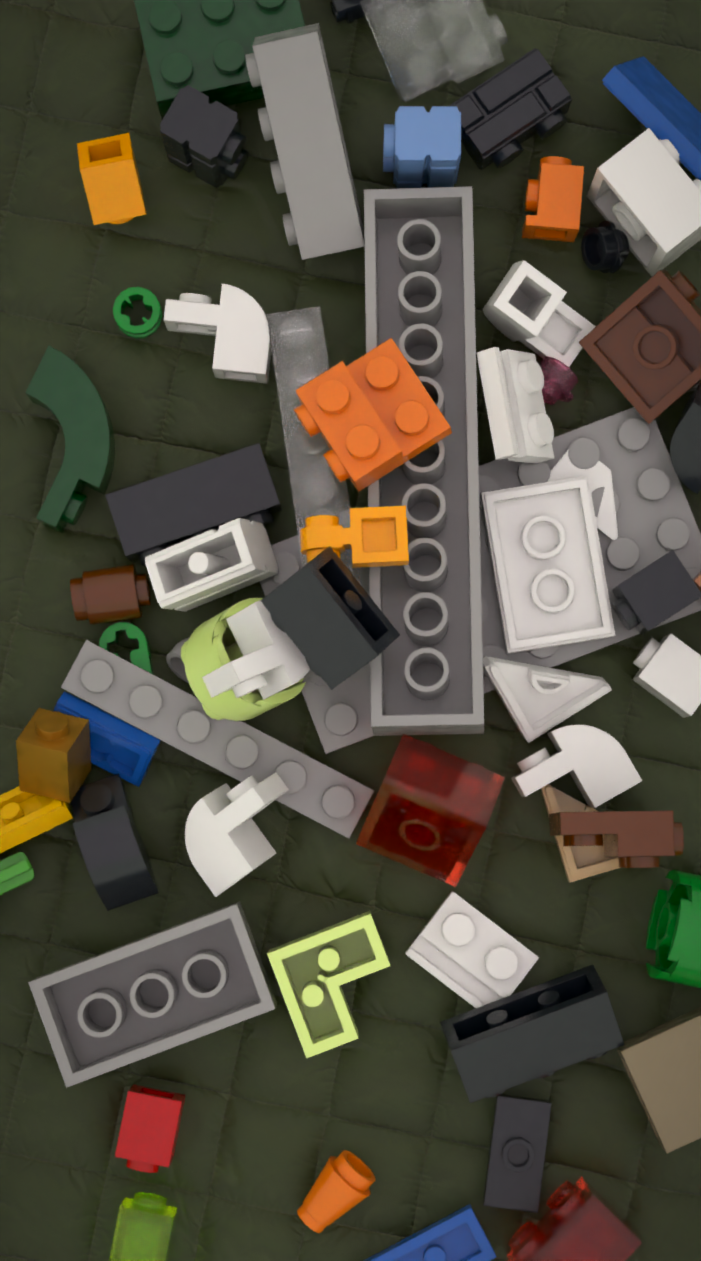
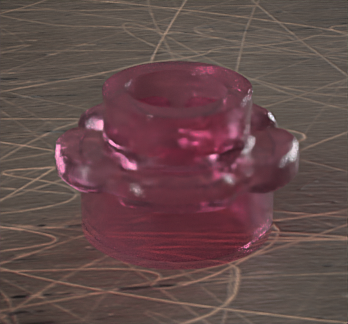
[539,356,578,405]

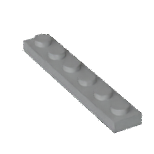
[61,640,374,838]

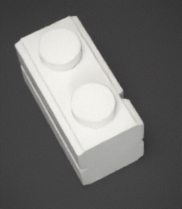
[145,518,279,612]

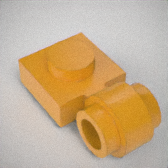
[300,505,409,568]

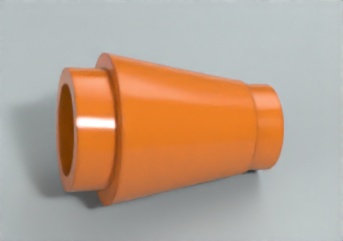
[297,1150,376,1233]

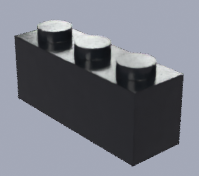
[105,443,282,566]
[440,964,625,1103]

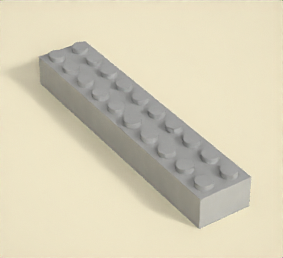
[364,186,484,736]

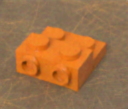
[293,338,452,492]

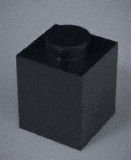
[611,550,701,635]

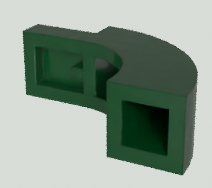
[25,345,115,533]

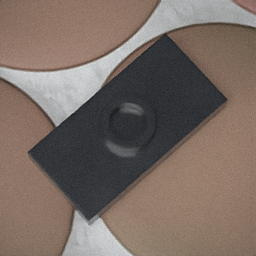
[483,1094,552,1213]

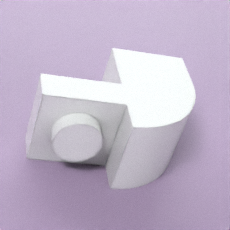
[483,260,596,372]
[164,284,272,384]
[202,600,310,700]
[511,725,642,808]
[185,772,289,897]

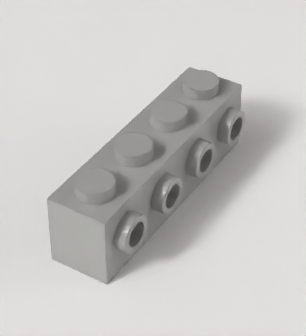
[245,23,365,260]

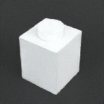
[632,633,701,718]

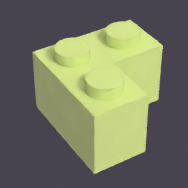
[267,911,390,1058]

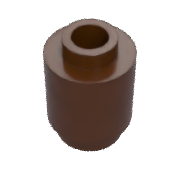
[70,564,151,625]

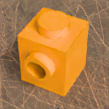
[77,133,146,225]

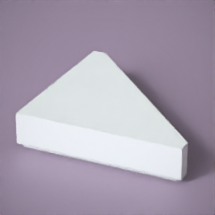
[483,656,612,743]

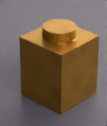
[16,708,92,803]

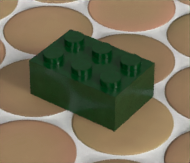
[134,0,305,120]

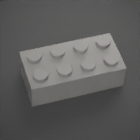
[28,901,277,1088]

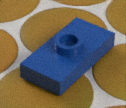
[54,691,161,787]

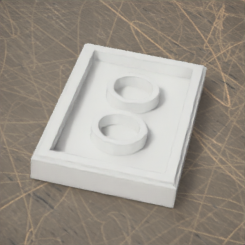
[480,476,616,654]

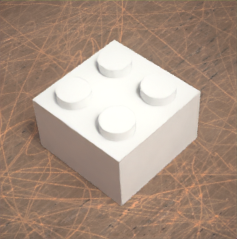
[587,128,701,277]

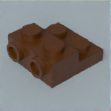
[578,270,701,424]
[549,810,684,868]

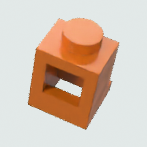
[522,156,584,242]

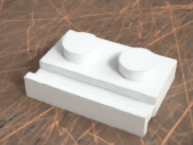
[476,347,554,464]
[405,891,539,1008]

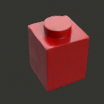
[115,1084,186,1173]

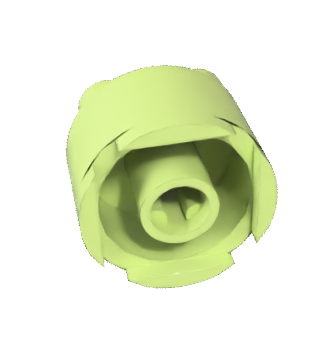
[181,598,306,721]

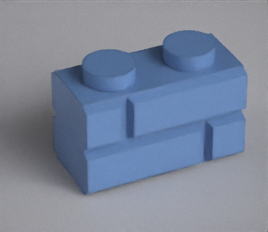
[383,106,461,189]

